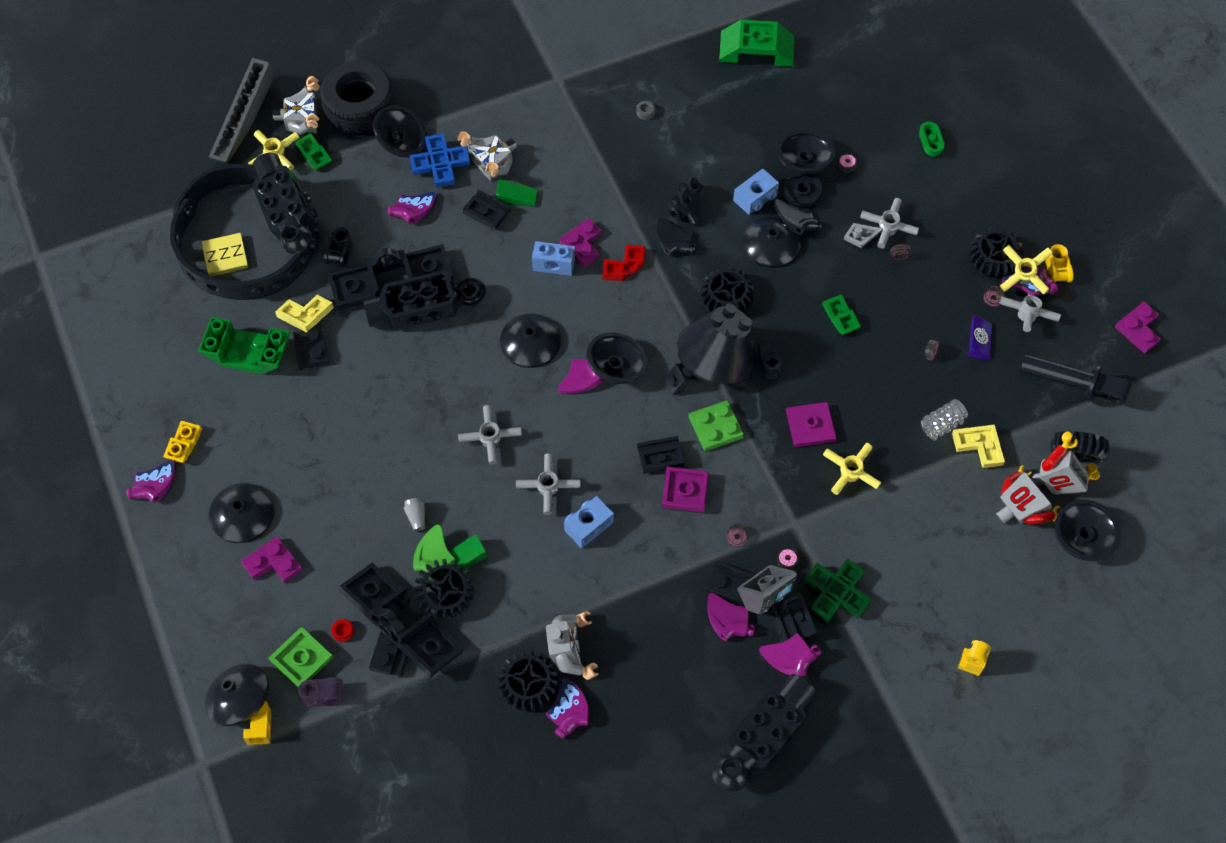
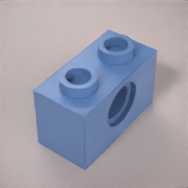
[733,169,779,215]
[532,241,575,276]
[564,496,614,549]

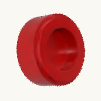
[331,619,355,643]

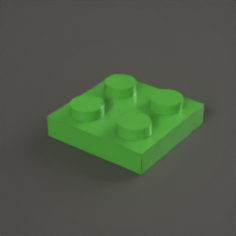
[689,400,744,452]
[268,627,333,690]

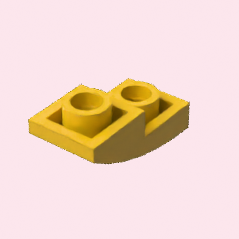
[163,421,203,464]

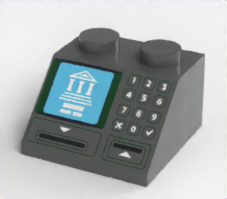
[737,565,797,614]

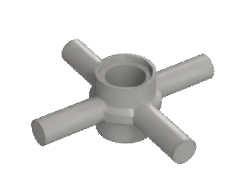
[860,198,919,248]
[999,294,1061,332]
[458,405,522,465]
[516,453,580,515]

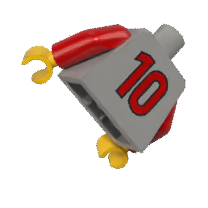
[1032,431,1100,495]
[996,465,1061,525]

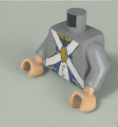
[273,76,320,135]
[457,131,517,181]
[546,611,598,680]

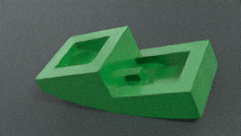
[295,133,332,171]
[822,294,861,335]

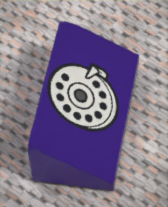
[969,316,992,360]

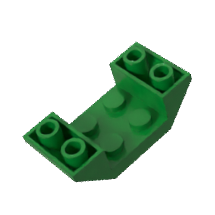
[719,20,794,67]
[198,317,290,374]

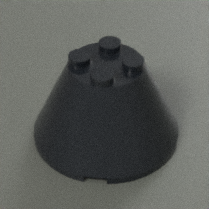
[677,304,756,386]

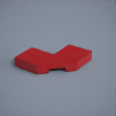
[602,245,645,281]

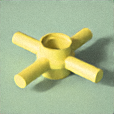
[248,130,299,171]
[1000,245,1052,295]
[823,443,881,495]

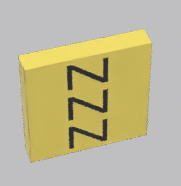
[202,233,249,277]

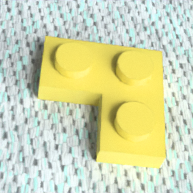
[275,295,334,333]
[952,425,1005,468]

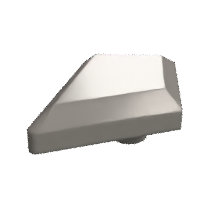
[844,223,882,248]

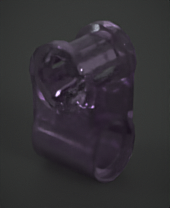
[298,677,343,707]

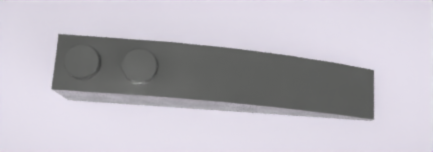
[209,58,275,163]

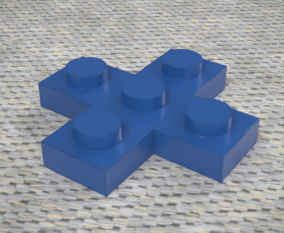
[409,133,470,187]

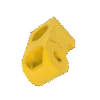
[958,640,991,676]
[243,701,271,745]

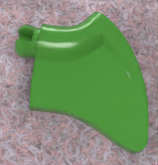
[413,524,456,581]

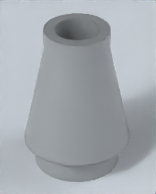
[403,498,426,531]

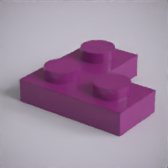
[559,218,601,268]
[1115,302,1161,354]
[241,536,303,583]

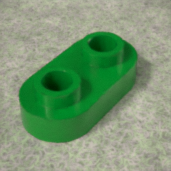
[919,122,944,157]

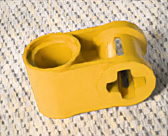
[1045,244,1073,283]

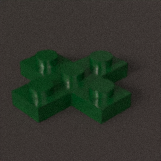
[804,559,872,623]

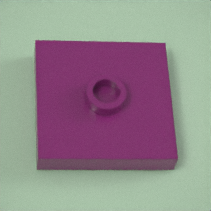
[786,402,836,448]
[662,467,709,513]

